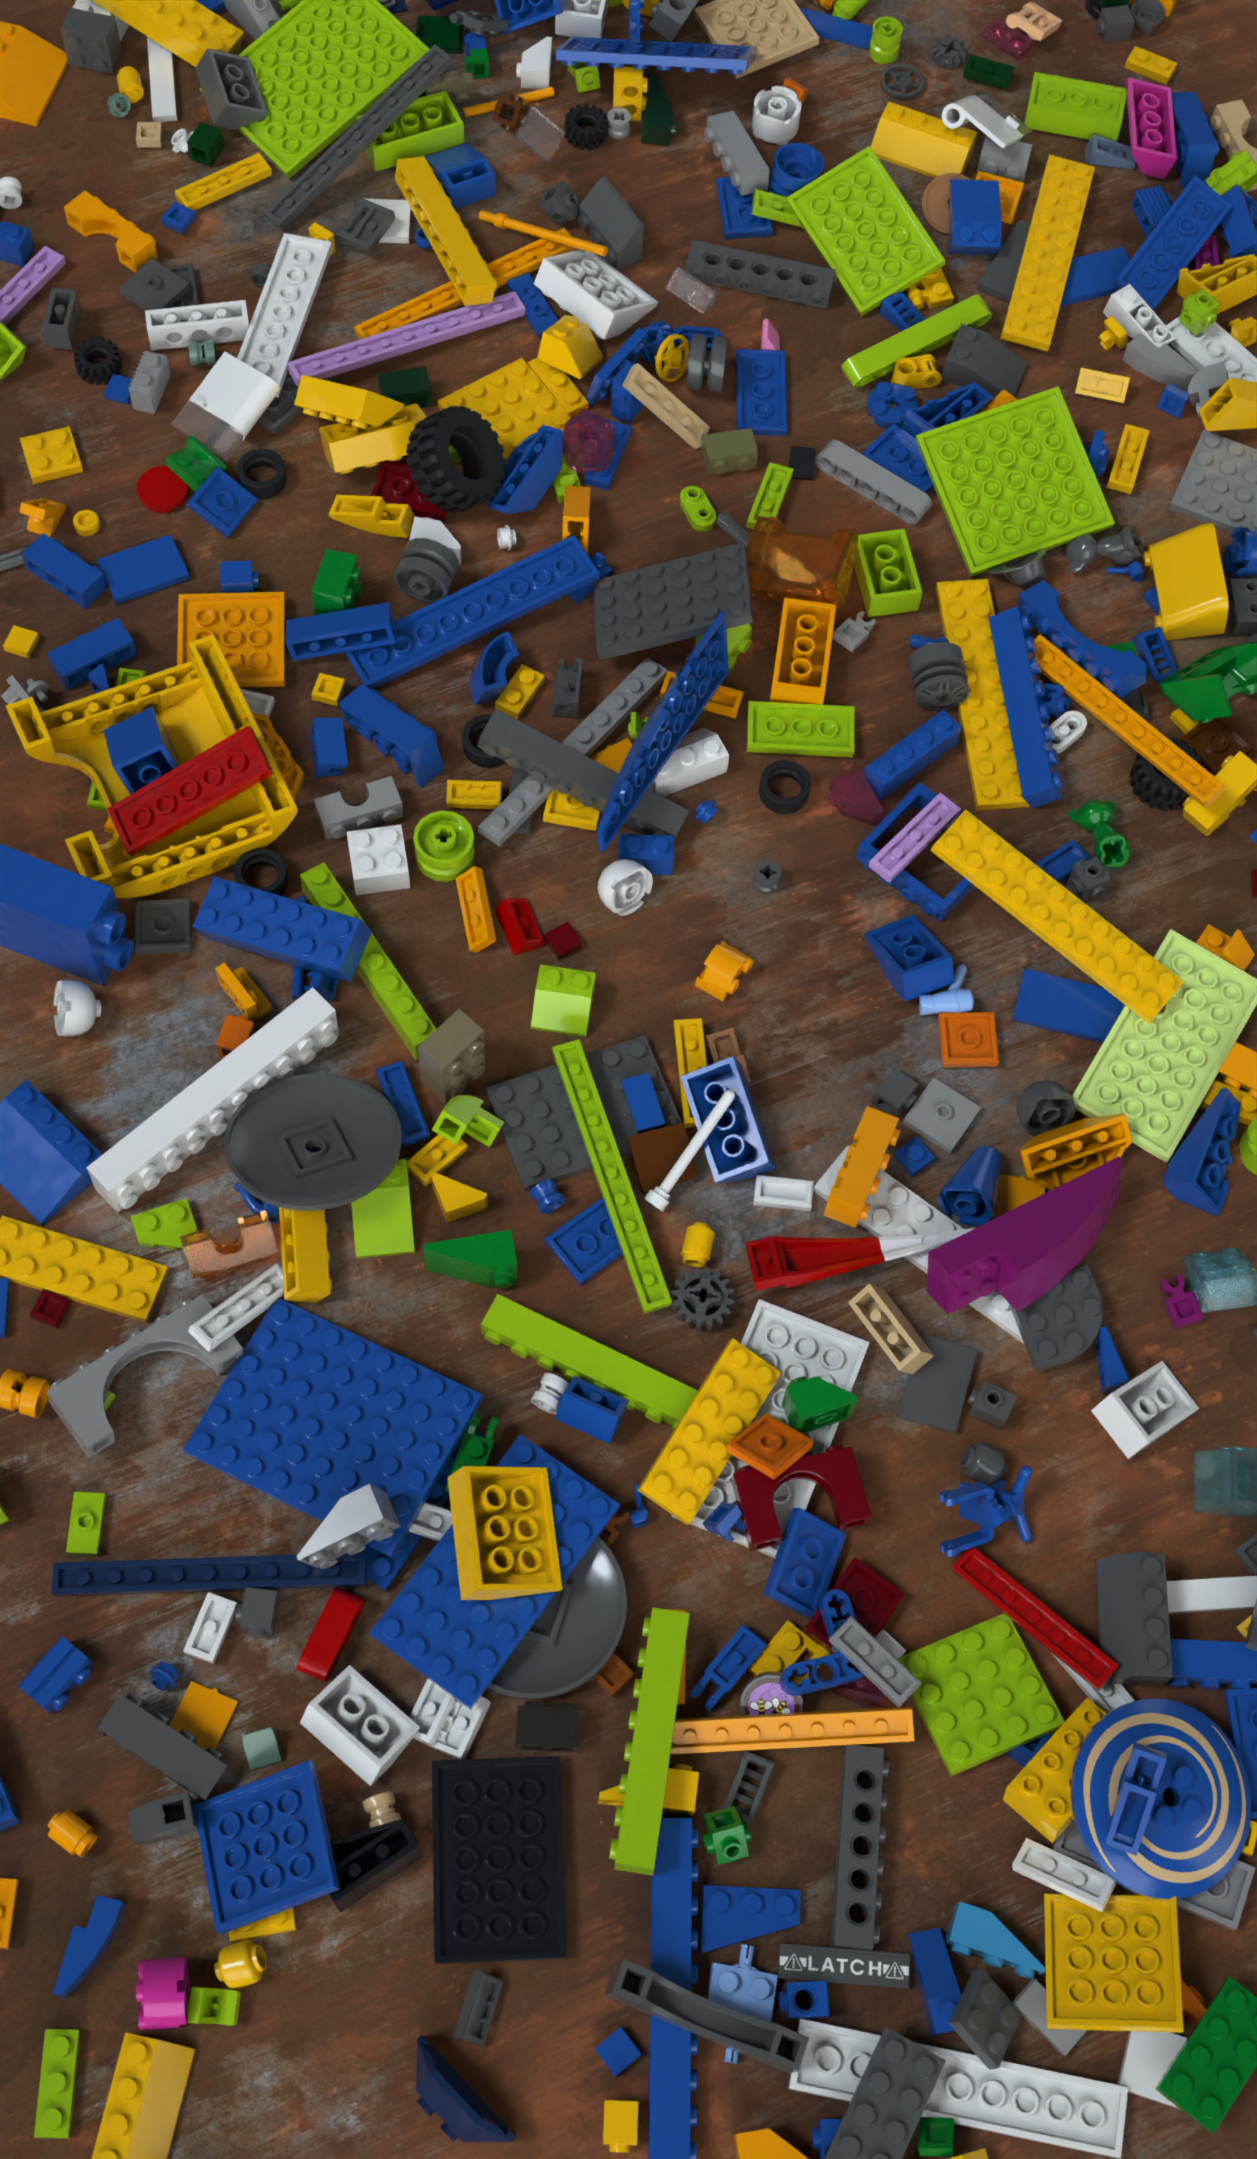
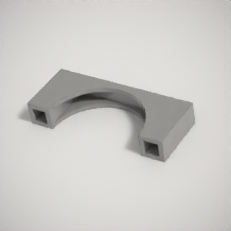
[47,1294,243,1458]

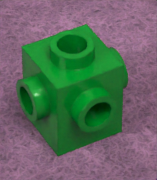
[702,1805,751,1865]

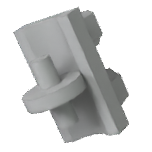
[1,675,49,713]

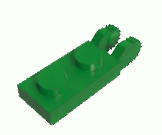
[445,1411,500,1492]

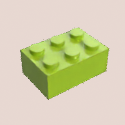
[851,529,923,617]

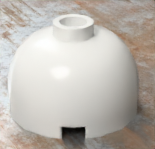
[597,859,653,916]
[54,980,101,1037]

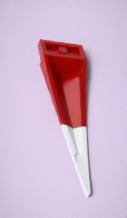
[745,1228,975,1291]

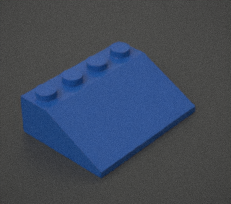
[0,1080,103,1226]

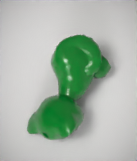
[1068,799,1130,869]

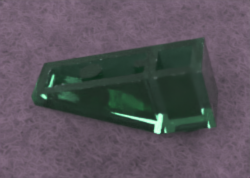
[641,73,677,147]

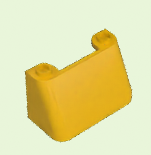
[1143,523,1229,641]

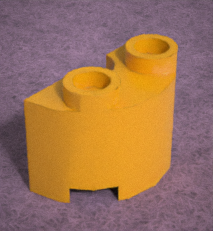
[695,941,755,1001]

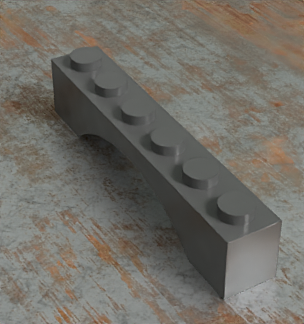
[604,1959,809,2074]

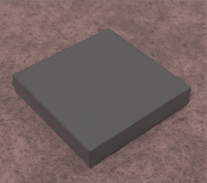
[134,898,192,955]

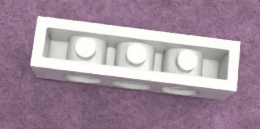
[145,300,249,351]

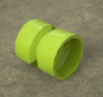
[869,16,903,64]

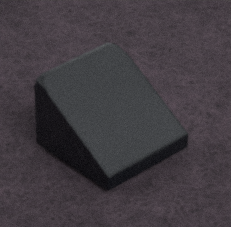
[789,446,816,480]

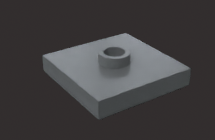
[902,1077,981,1154]

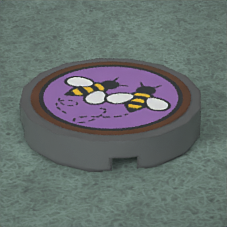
[740,1671,803,1716]

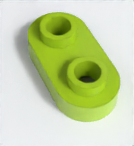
[679,486,716,532]

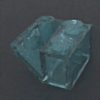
[1183,1248,1257,1312]
[1193,1446,1257,1518]

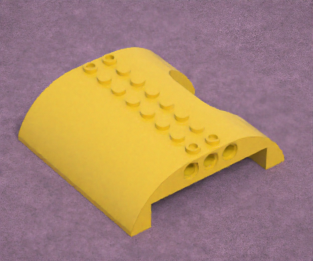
[6,634,298,898]

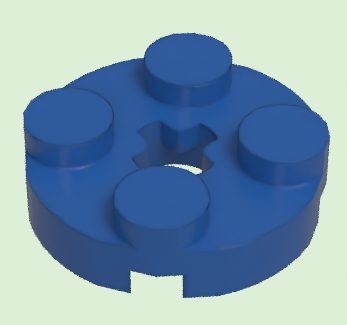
[867,382,917,429]

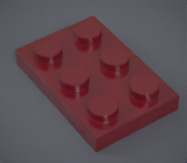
[371,460,448,522]
[802,1557,905,1668]

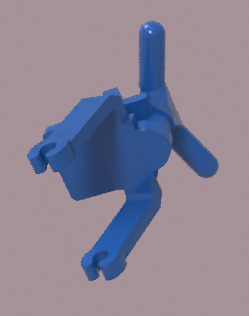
[939,1465,1032,1557]

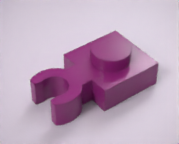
[1160,1274,1204,1329]

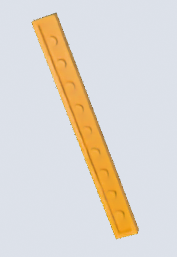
[354,228,577,340]
[1034,634,1226,809]

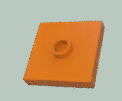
[937,1012,999,1068]
[727,1413,813,1479]

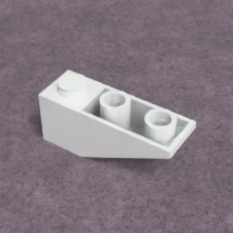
[1103,284,1176,348]

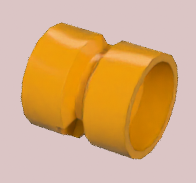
[0,1369,51,1418]

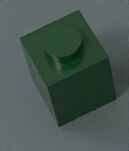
[187,122,224,167]

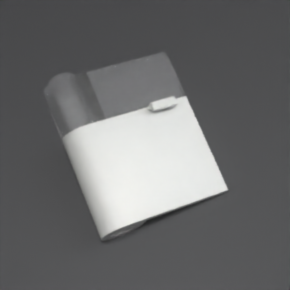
[942,91,1032,148]
[171,352,281,463]

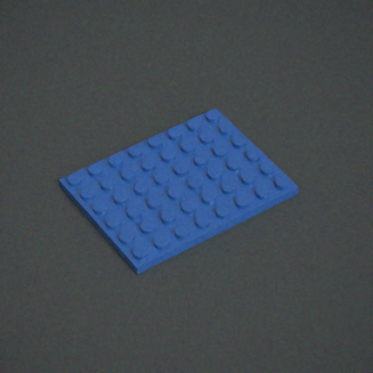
[183,1298,484,1558]

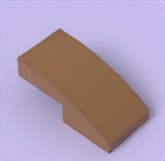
[705,1028,751,1082]

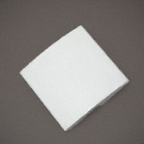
[409,1679,491,1760]

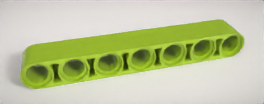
[841,294,993,389]

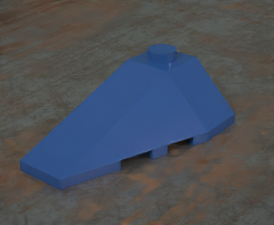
[1162,1088,1240,1215]

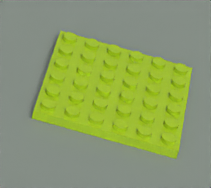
[915,386,1115,577]

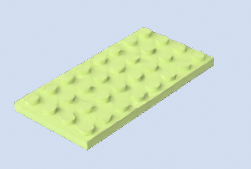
[1072,929,1257,1163]

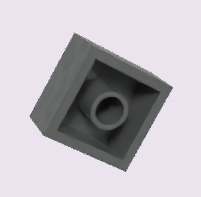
[61,8,122,74]

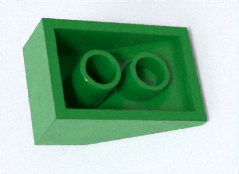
[423,1230,517,1289]

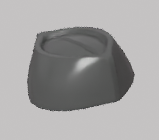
[1131,0,1165,35]

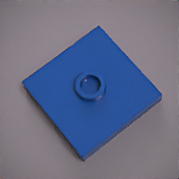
[186,466,258,539]

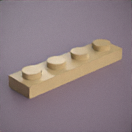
[622,363,710,449]

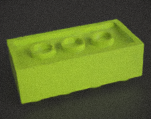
[1023,72,1127,142]

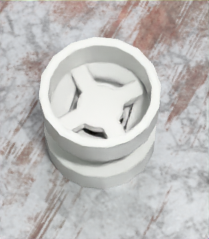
[531,1373,569,1414]

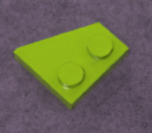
[130,1198,204,1253]

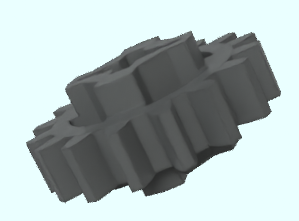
[671,1267,735,1332]

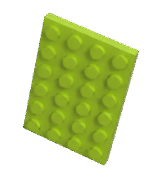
[786,146,945,317]

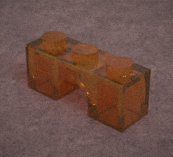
[180,1210,279,1279]

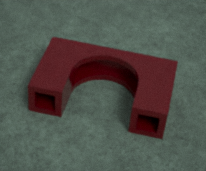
[731,1445,872,1552]

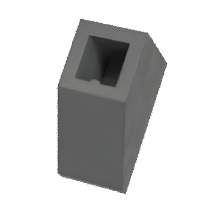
[128,1792,198,1845]

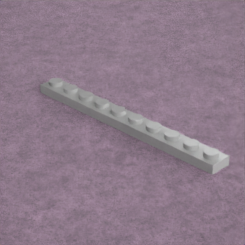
[478,657,668,847]

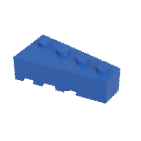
[1171,92,1219,188]
[339,684,445,788]

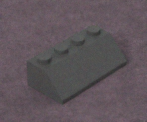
[1095,1552,1173,1686]

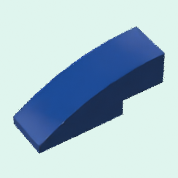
[1104,1742,1167,1856]
[53,1895,127,1998]

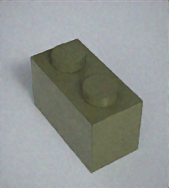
[701,428,758,475]

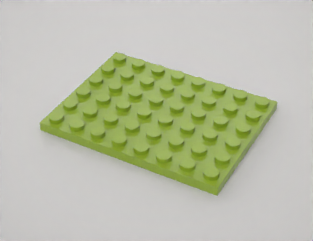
[199,0,429,179]

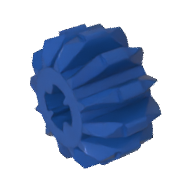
[640,320,679,365]

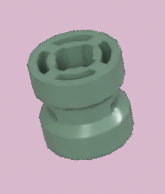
[188,339,217,366]

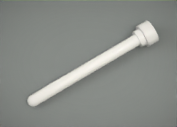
[644,1090,735,1212]

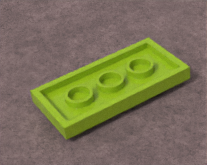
[747,701,854,758]

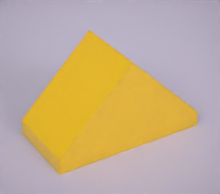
[432,1172,488,1223]

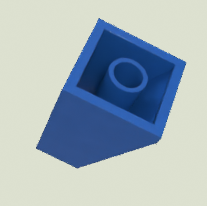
[103,707,180,795]

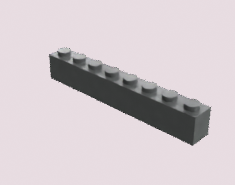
[477,709,689,840]

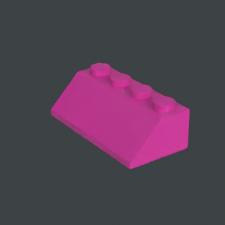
[1126,77,1177,179]

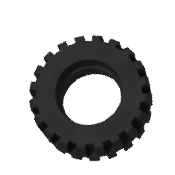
[407,406,506,512]

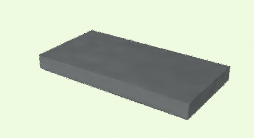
[977,219,1031,303]

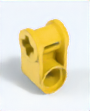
[891,354,942,390]

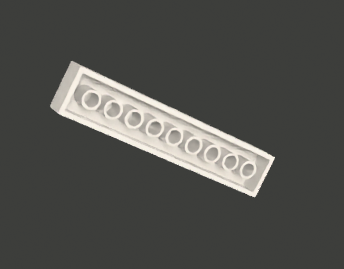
[86,987,339,1213]

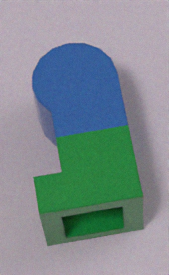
[464,32,490,79]

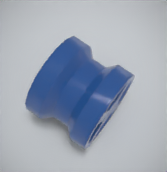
[529,1179,566,1214]

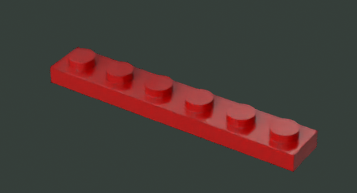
[952,1547,1119,1692]

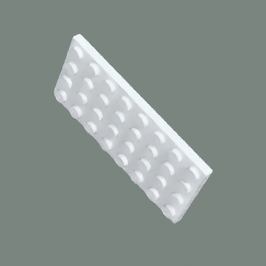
[671,1299,870,1558]

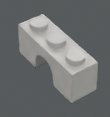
[314,776,403,840]

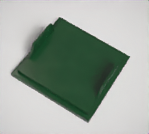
[416,16,463,54]

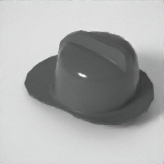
[987,549,1047,588]

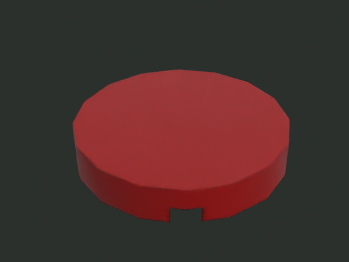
[137,466,189,513]

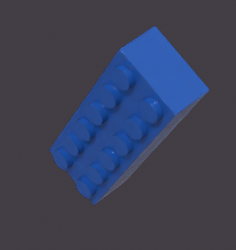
[193,877,372,982]

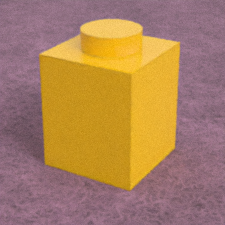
[602,2100,638,2153]

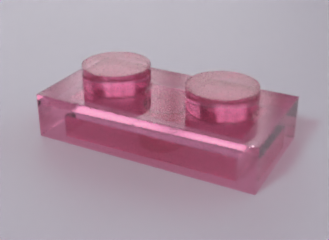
[982,18,1034,61]

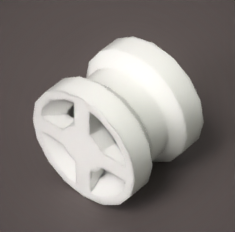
[0,177,22,209]

